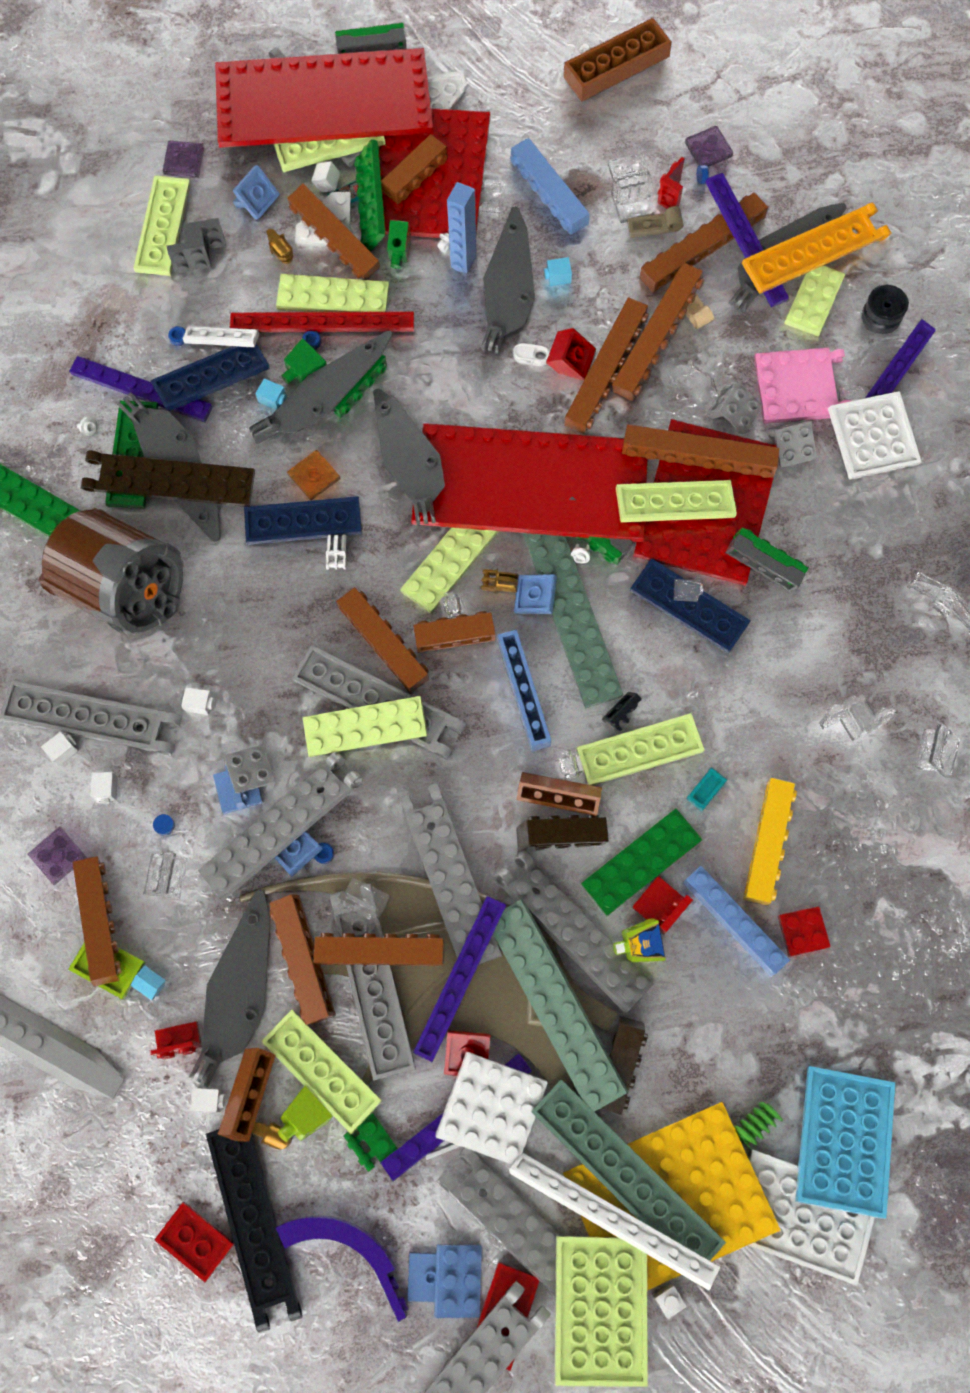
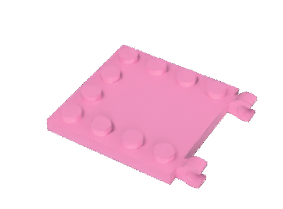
[754,348,852,424]

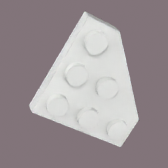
[427,70,467,110]
[295,192,351,246]

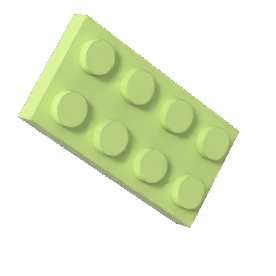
[784,266,845,337]

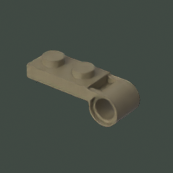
[627,206,684,238]

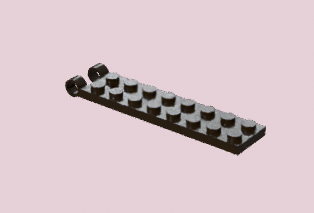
[80,450,255,507]

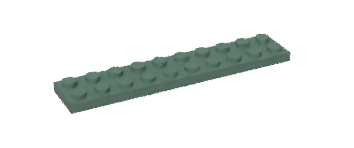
[522,533,623,709]
[493,899,628,1112]
[531,1079,726,1261]

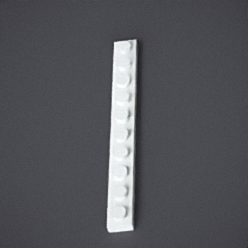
[510,1153,720,1291]

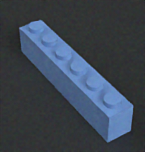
[510,138,590,235]
[447,182,477,274]
[498,629,551,752]
[683,866,790,977]

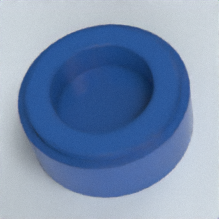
[696,165,709,184]
[168,326,186,346]
[302,331,321,350]
[153,814,175,836]
[314,843,334,864]

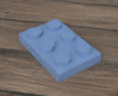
[434,1244,482,1318]

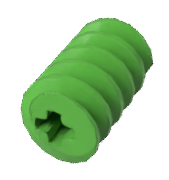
[734,1101,783,1150]

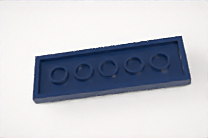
[151,344,270,411]
[244,496,362,545]
[630,558,751,654]

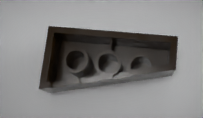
[516,814,609,852]
[600,1015,648,1115]

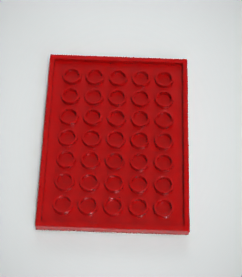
[379,108,491,238]
[633,419,779,586]

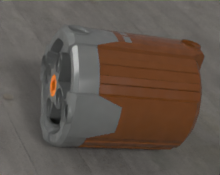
[39,508,184,635]

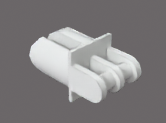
[326,535,347,570]

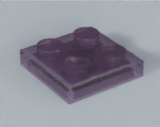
[685,125,733,167]
[162,140,204,178]
[27,826,87,885]

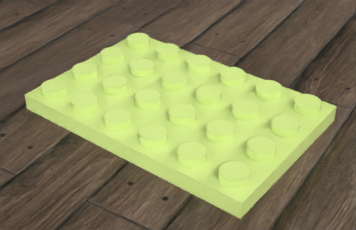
[555,1236,648,1387]

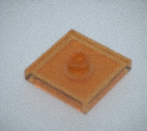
[287,450,341,501]

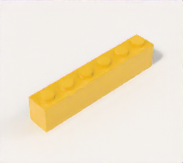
[743,778,797,906]

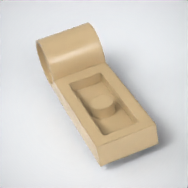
[686,293,714,329]

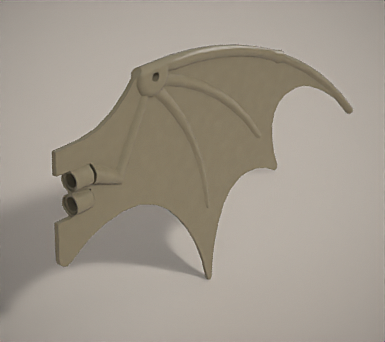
[239,871,617,1092]

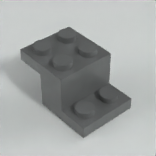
[167,218,226,273]

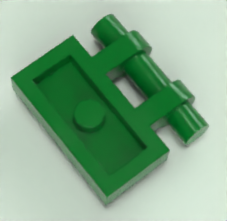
[343,1113,398,1172]

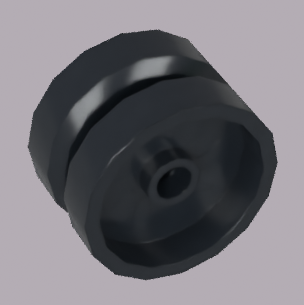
[861,284,909,334]

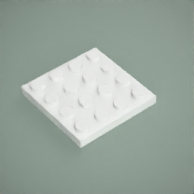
[828,391,922,480]
[435,1051,548,1165]

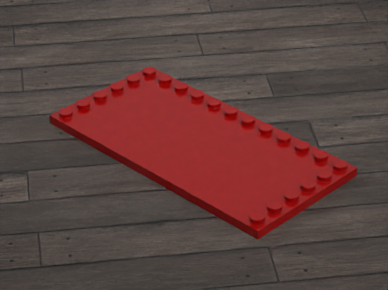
[215,48,433,148]
[411,423,648,542]

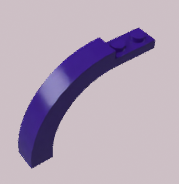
[276,1216,409,1322]

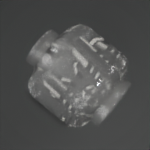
[439,591,467,619]
[554,750,583,781]

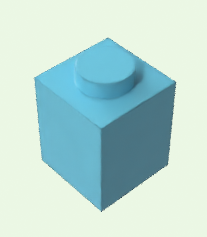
[544,257,572,286]
[255,378,287,410]

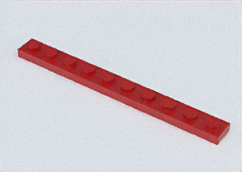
[230,312,414,332]

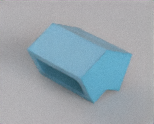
[130,966,166,1000]

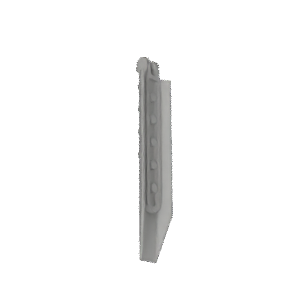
[0,994,125,1099]

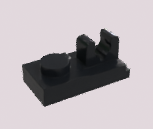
[601,692,642,731]

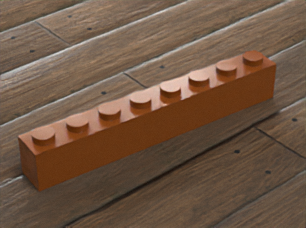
[640,192,768,293]
[612,262,704,401]
[564,297,649,435]
[622,424,780,478]

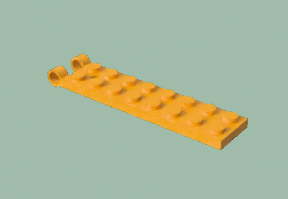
[742,202,892,294]

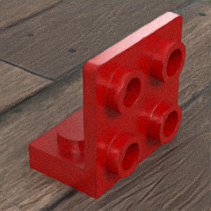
[657,157,685,209]
[632,877,693,935]
[150,1021,202,1060]

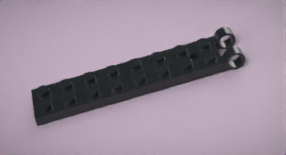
[206,1129,302,1333]

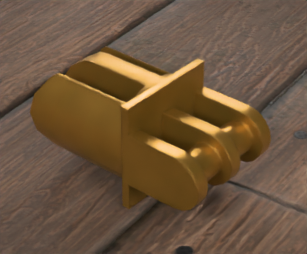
[266,228,294,264]
[480,568,519,594]
[252,1122,292,1150]

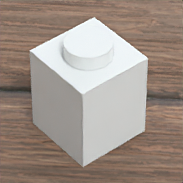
[311,161,341,193]
[181,687,215,715]
[41,731,78,766]
[90,772,118,804]
[190,1088,225,1112]
[653,1283,687,1319]

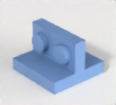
[232,165,280,219]
[213,765,263,814]

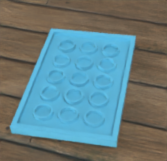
[795,1066,895,1219]

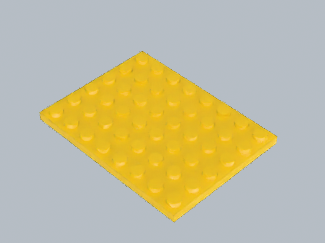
[563,1102,781,1290]

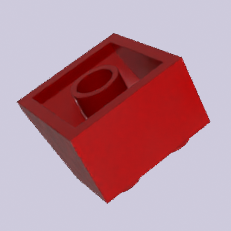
[546,328,596,381]

